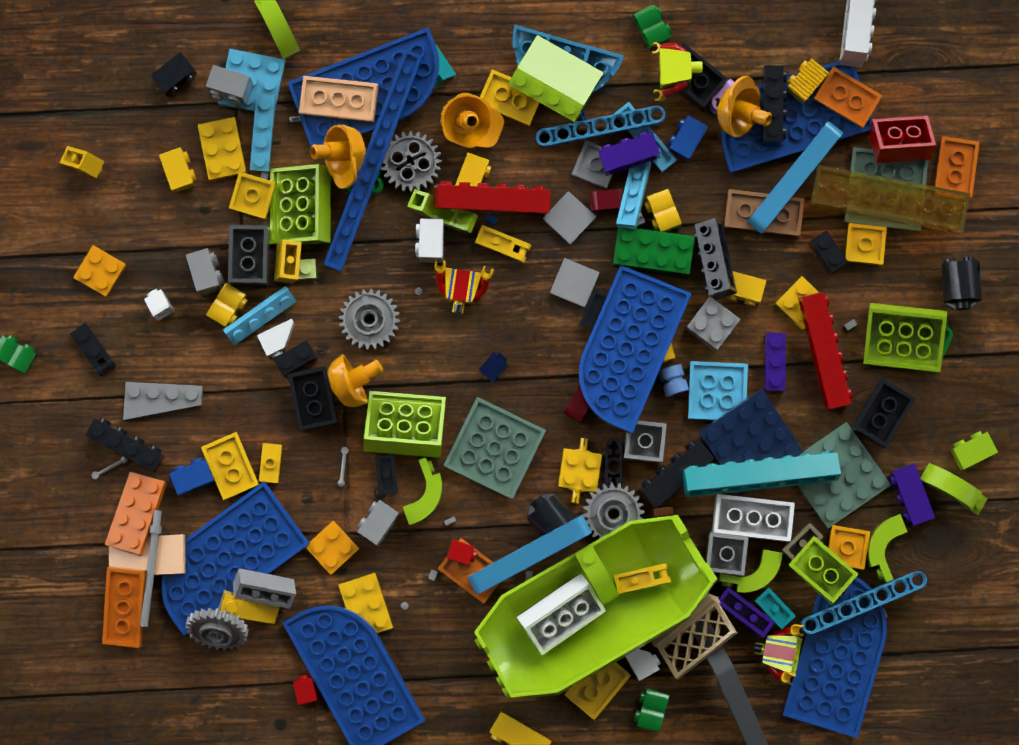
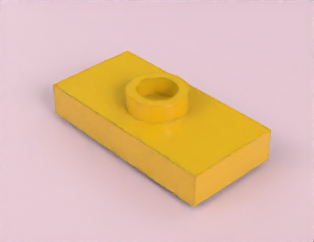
[259,443,283,483]

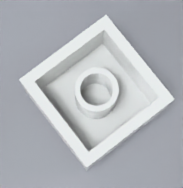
[415,219,444,263]

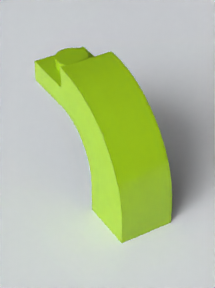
[254,0,300,59]
[407,189,478,233]
[403,458,442,526]
[920,463,987,515]
[867,514,907,583]
[575,545,619,605]
[717,550,783,593]

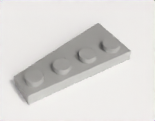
[123,382,203,421]

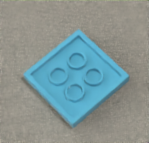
[218,49,286,115]
[688,361,748,420]

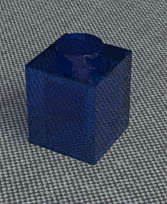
[479,352,508,383]

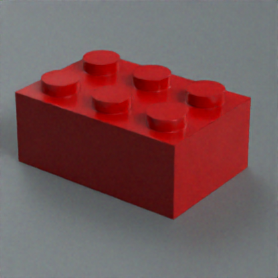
[868,116,936,163]

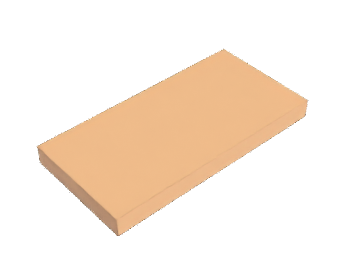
[299,76,379,122]
[109,534,186,575]

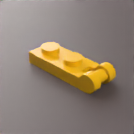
[475,225,532,263]
[614,563,671,594]

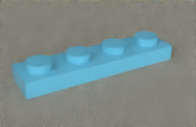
[250,94,276,172]
[614,102,677,173]
[616,161,651,229]
[223,286,297,346]

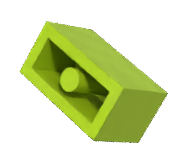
[950,431,998,471]

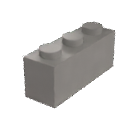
[233,568,296,609]

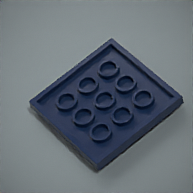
[698,389,803,496]

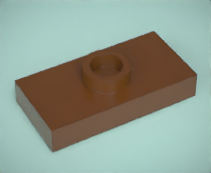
[651,506,674,518]

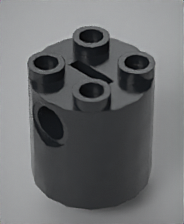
[942,256,982,310]
[526,493,577,536]

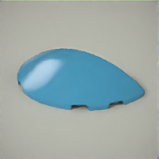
[512,25,624,92]

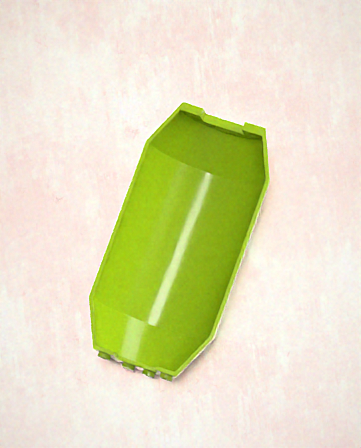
[474,515,717,699]

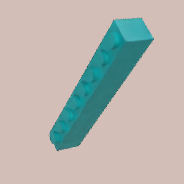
[682,451,841,497]

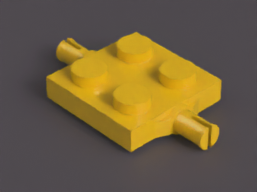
[558,438,602,504]

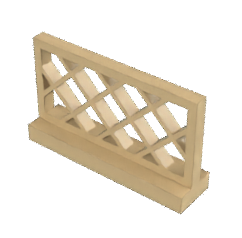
[652,594,737,680]

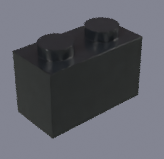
[151,52,197,96]
[808,230,848,275]
[274,340,318,378]

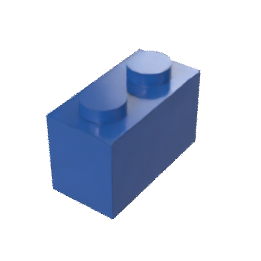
[667,115,708,162]
[169,457,215,496]

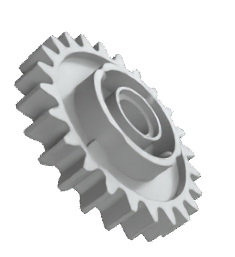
[339,289,400,350]
[582,482,645,539]
[185,608,249,650]

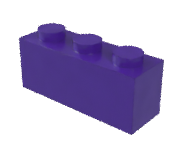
[598,132,660,176]
[764,333,786,393]
[889,463,935,526]
[718,587,775,638]

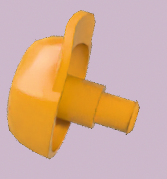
[717,76,772,137]
[440,93,504,148]
[310,124,366,188]
[328,354,383,407]

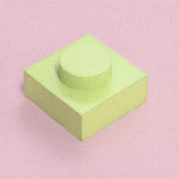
[298,259,317,280]

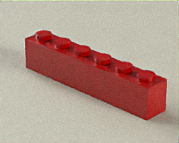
[434,181,551,214]
[798,292,853,409]

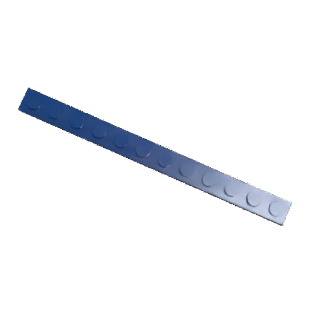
[324,49,423,271]

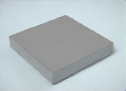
[571,140,612,190]
[542,191,596,245]
[550,258,600,308]

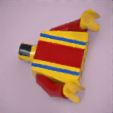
[434,260,494,314]

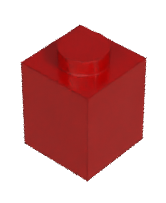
[447,539,477,565]
[293,675,318,705]

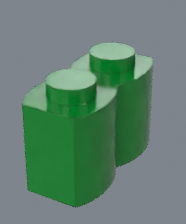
[633,4,672,50]
[0,335,38,375]
[634,688,670,733]

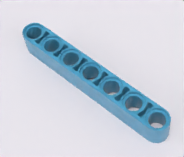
[536,106,665,148]
[747,121,843,234]
[467,515,592,594]
[800,571,927,634]

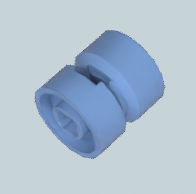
[658,364,689,397]

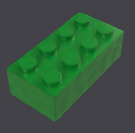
[612,228,695,277]

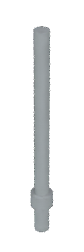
[140,510,162,627]

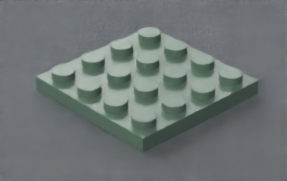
[844,147,928,232]
[443,397,546,500]
[797,422,891,529]

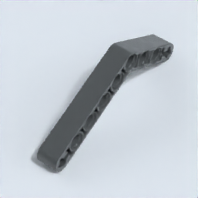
[690,618,769,745]

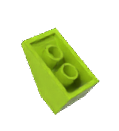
[788,536,859,605]

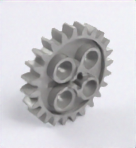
[381,131,442,193]

